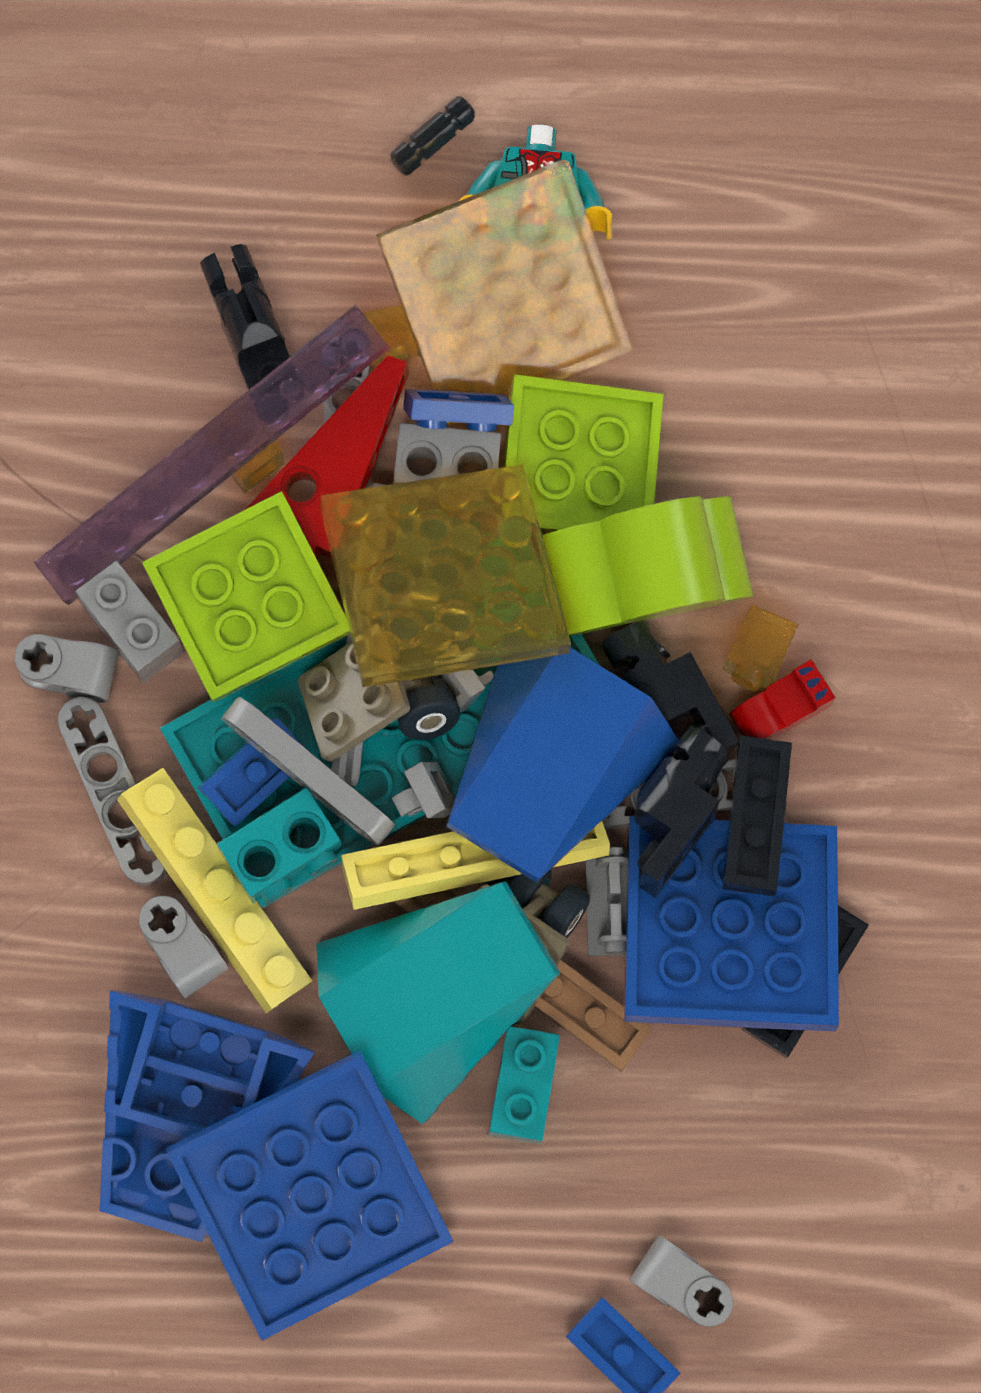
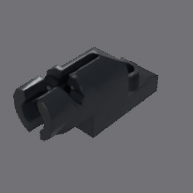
[200,244,305,415]
[601,620,739,754]
[635,726,729,899]

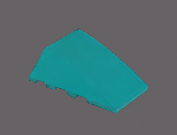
[316,881,561,1124]

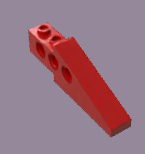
[245,355,409,561]

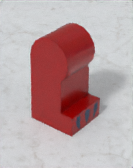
[729,659,836,740]

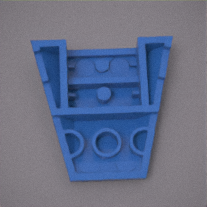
[446,636,679,883]
[99,990,315,1242]

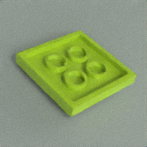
[497,374,664,533]
[142,491,354,703]

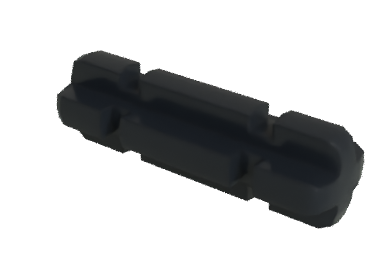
[391,96,475,176]

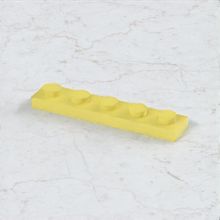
[117,768,312,1014]
[341,821,610,910]

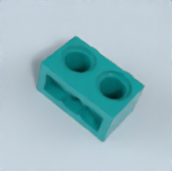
[217,788,342,904]
[488,1026,560,1144]

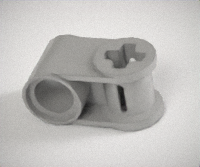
[15,634,119,703]
[139,896,228,999]
[629,1235,733,1326]

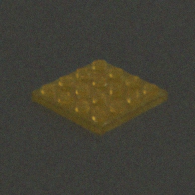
[376,159,633,426]
[320,464,571,687]

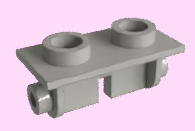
[585,847,629,956]

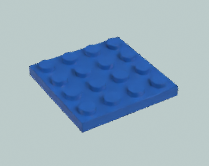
[624,816,839,1032]
[166,1050,454,1341]

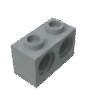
[393,423,501,510]
[75,560,184,684]

